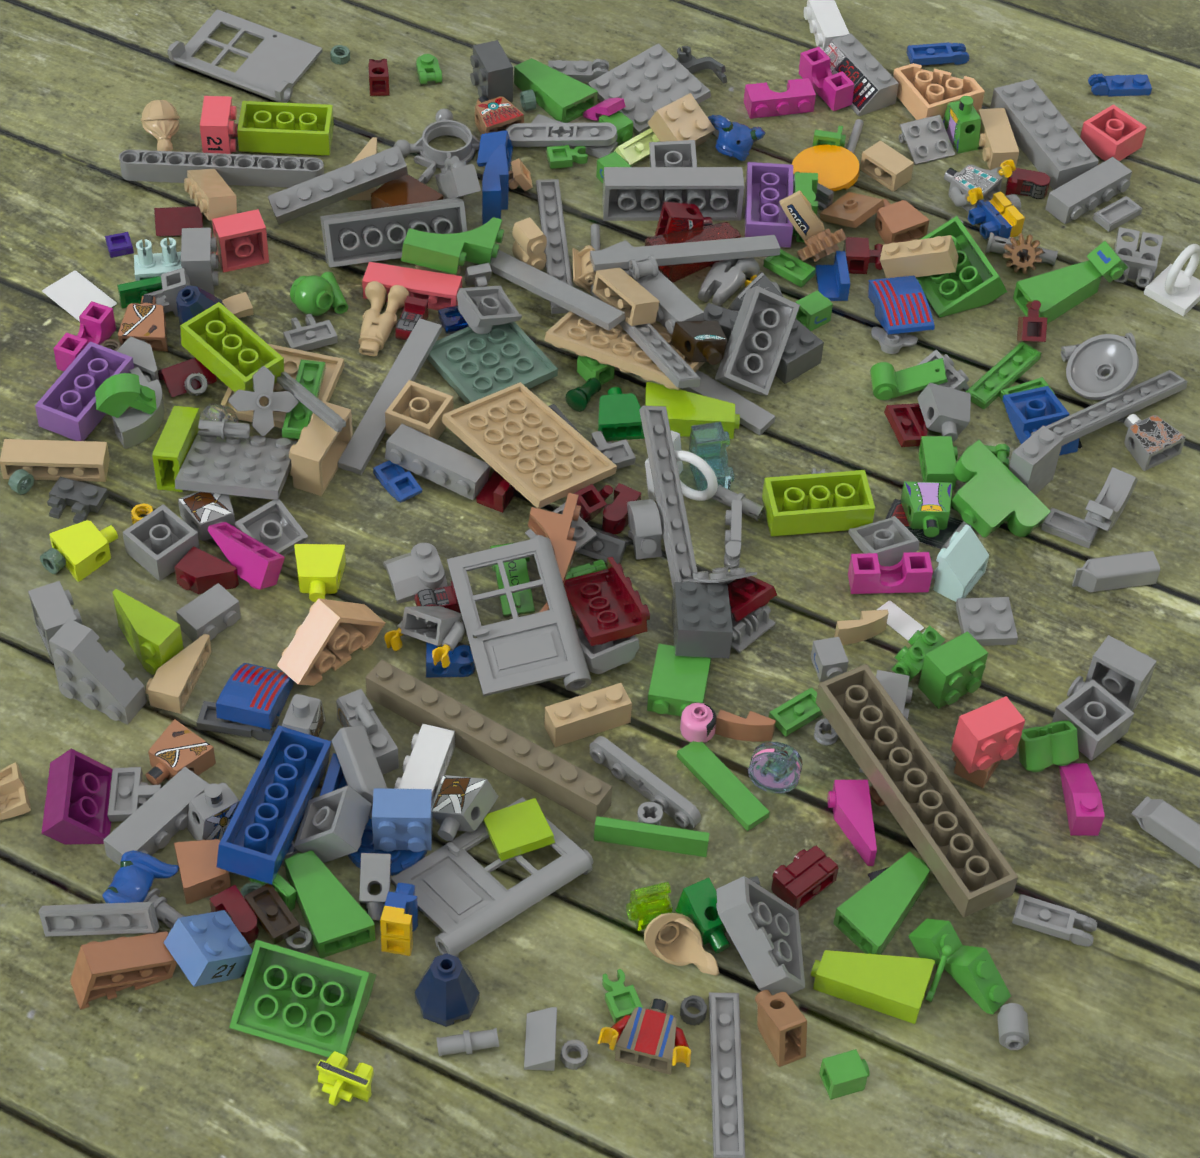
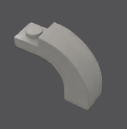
[112,367,165,449]
[1084,467,1138,531]

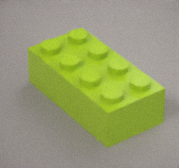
[237,101,334,155]
[180,302,284,392]
[762,470,875,536]

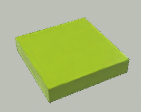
[483,798,555,861]

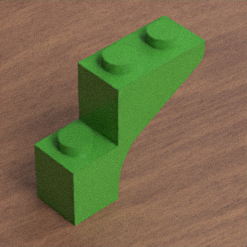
[908,918,1011,1014]

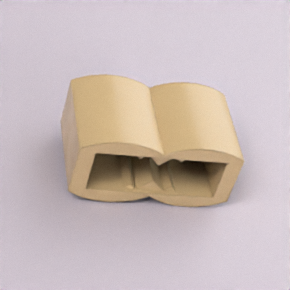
[512,217,547,270]

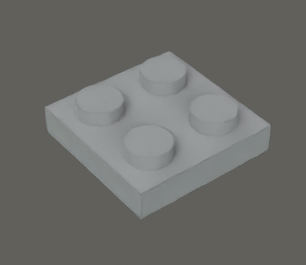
[956,597,1018,646]

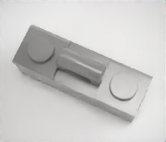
[435,156,481,200]
[336,689,399,775]

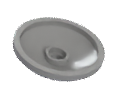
[1066,334,1139,400]

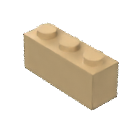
[978,108,1019,170]
[880,235,958,278]
[592,267,660,326]
[544,683,632,747]

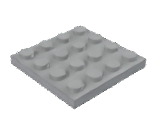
[588,43,711,135]
[175,434,298,500]

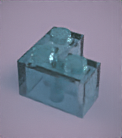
[689,422,734,491]

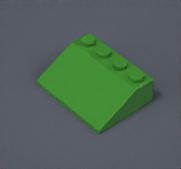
[916,216,1007,318]
[229,940,376,1057]

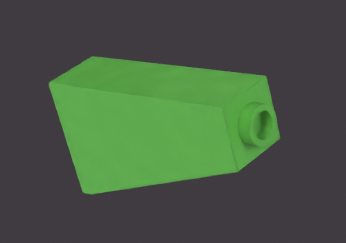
[514,58,598,123]
[1013,260,1102,324]
[284,850,376,958]
[833,851,930,955]

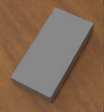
[1093,196,1143,232]
[1041,508,1099,549]

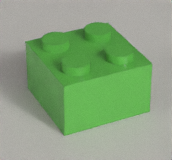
[918,631,988,709]

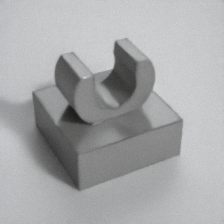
[464,263,492,287]

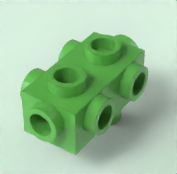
[891,625,946,681]

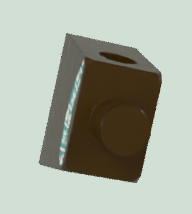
[671,320,727,365]

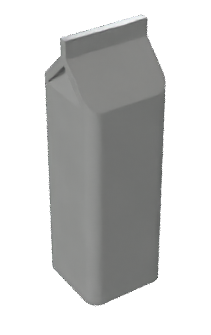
[1072,551,1160,592]
[331,725,388,819]
[1131,796,1200,868]

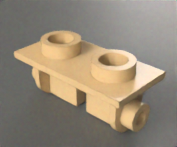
[572,245,596,293]

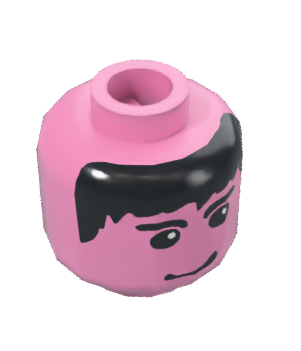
[680,703,717,743]

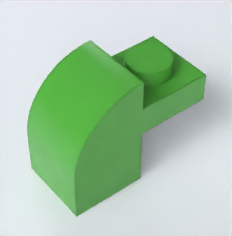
[95,373,157,418]

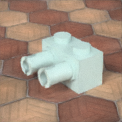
[134,238,182,281]

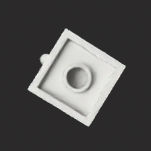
[1144,244,1200,316]
[645,430,718,501]

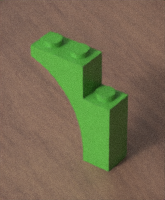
[401,217,505,275]

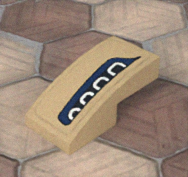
[779,190,825,241]

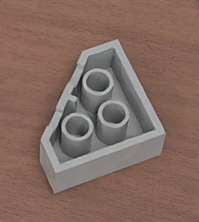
[49,618,147,725]
[716,876,805,995]

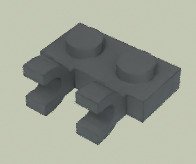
[47,477,108,524]

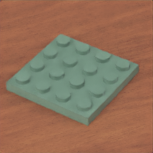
[427,322,558,404]

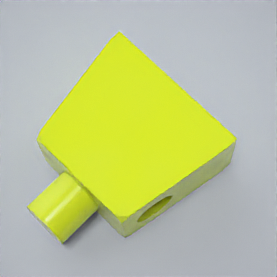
[49,520,118,582]
[294,544,346,602]

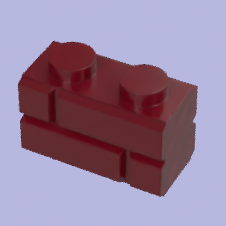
[771,845,839,910]

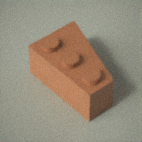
[70,931,177,1010]

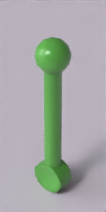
[926,945,953,1002]

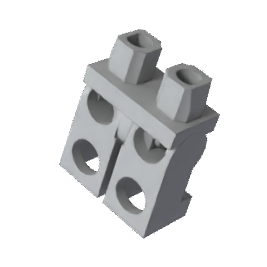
[1114,227,1163,287]

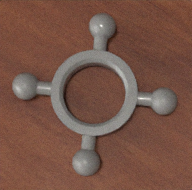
[393,108,480,168]

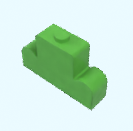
[951,440,1051,538]

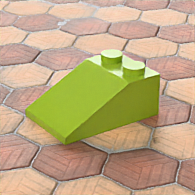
[112,589,184,675]

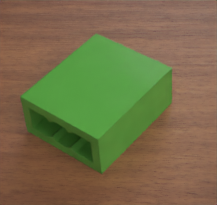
[647,644,711,716]

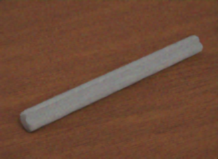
[276,372,346,432]

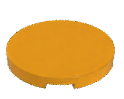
[792,145,859,192]

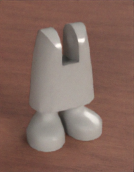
[698,258,760,306]

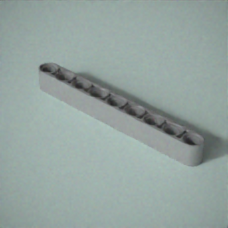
[119,150,324,188]

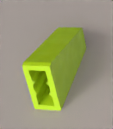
[645,382,740,439]
[152,406,200,492]
[810,950,935,1024]

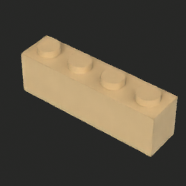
[184,169,237,221]
[0,439,110,482]

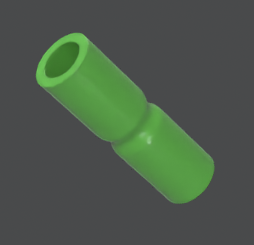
[321,272,348,314]

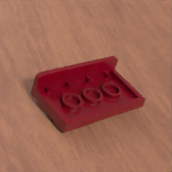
[564,557,650,646]

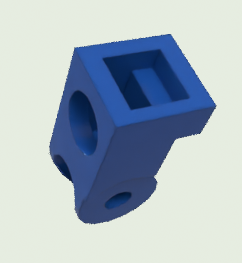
[426,642,476,678]

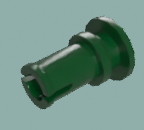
[565,378,602,412]

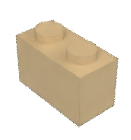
[860,140,914,192]

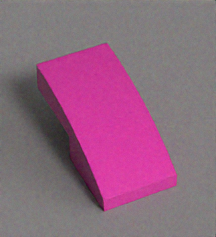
[583,98,626,121]

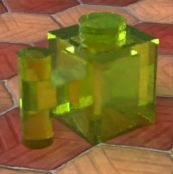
[626,882,673,931]

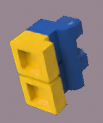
[968,191,1025,239]
[380,883,418,956]

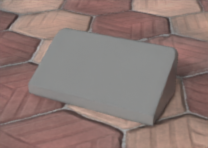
[524,1007,557,1071]

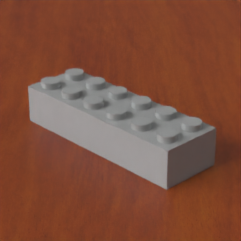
[990,79,1099,190]
[602,167,744,221]
[320,197,467,267]

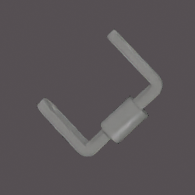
[414,155,436,184]

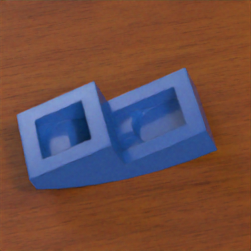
[373,460,422,503]

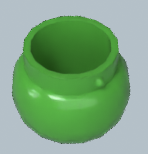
[290,275,334,316]

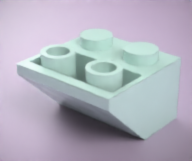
[933,524,989,602]

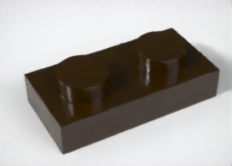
[244,884,300,945]

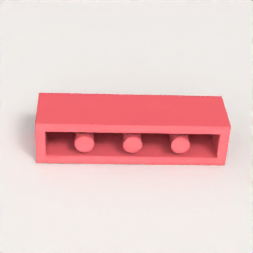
[362,262,462,313]

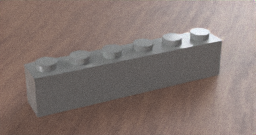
[268,145,408,225]
[602,240,704,335]

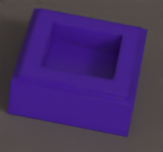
[105,232,134,258]

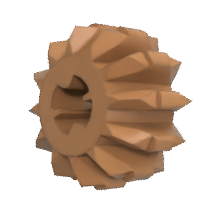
[1003,233,1043,274]

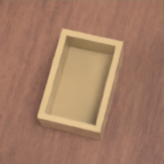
[289,401,353,496]

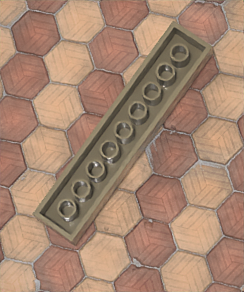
[816,664,1018,918]

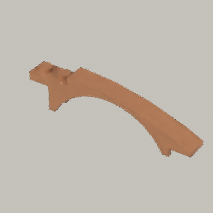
[528,493,581,613]

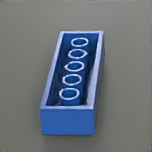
[216,725,332,884]

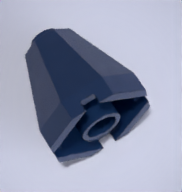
[176,286,226,325]
[415,953,480,1027]

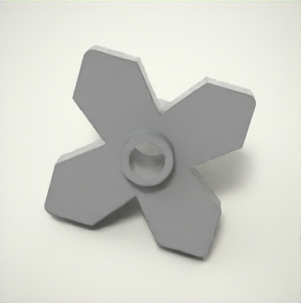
[228,366,299,436]

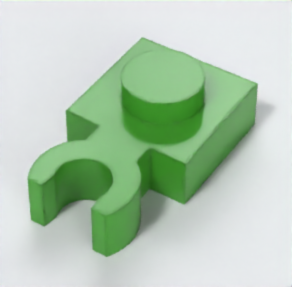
[547,145,588,169]
[602,969,643,1023]

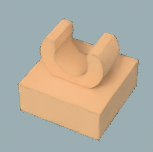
[508,158,533,191]

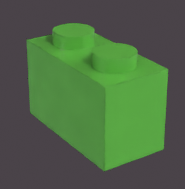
[918,436,959,490]

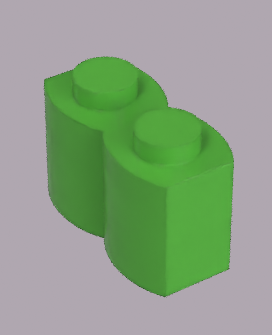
[1018,721,1079,772]

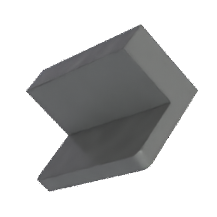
[576,526,632,564]

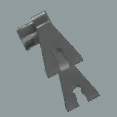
[677,46,727,84]

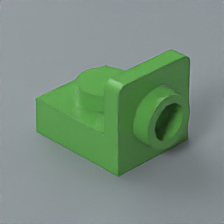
[812,125,846,148]

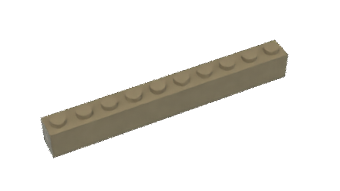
[365,659,612,824]

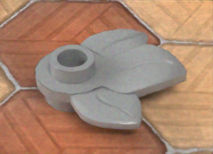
[871,327,918,354]

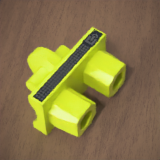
[316,1051,374,1106]

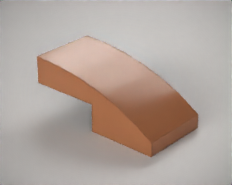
[715,709,776,742]

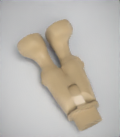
[359,281,409,356]

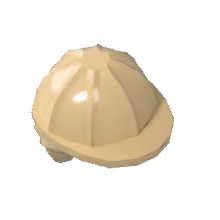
[141,100,180,151]
[644,913,719,976]

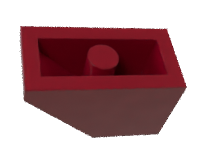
[175,546,239,594]

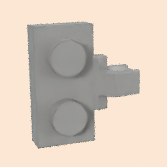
[590,431,636,469]
[108,767,161,822]

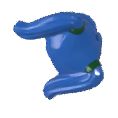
[708,115,765,161]
[102,850,179,903]

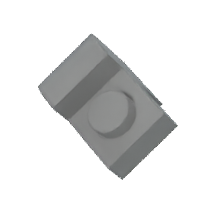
[145,268,190,317]
[627,499,662,560]

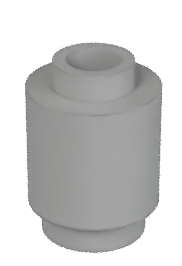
[997,1003,1029,1050]

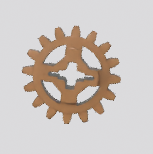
[797,228,847,262]

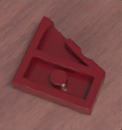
[884,403,928,447]
[727,576,777,622]

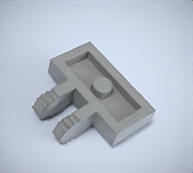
[283,314,338,351]

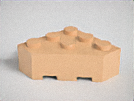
[893,63,985,121]
[277,598,386,686]

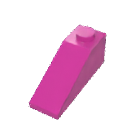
[208,522,285,590]
[1059,763,1105,836]
[827,780,877,866]

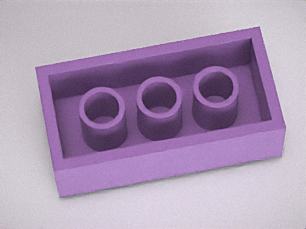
[744,162,793,248]
[35,342,134,441]

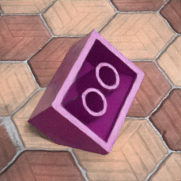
[41,748,113,845]

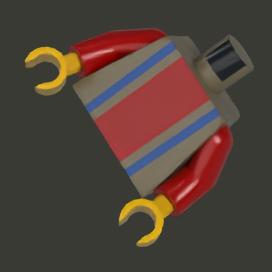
[597,999,691,1075]

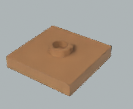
[819,192,885,228]

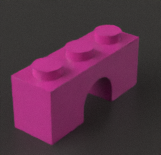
[799,47,854,111]
[744,78,816,119]
[53,301,116,371]
[848,552,933,594]

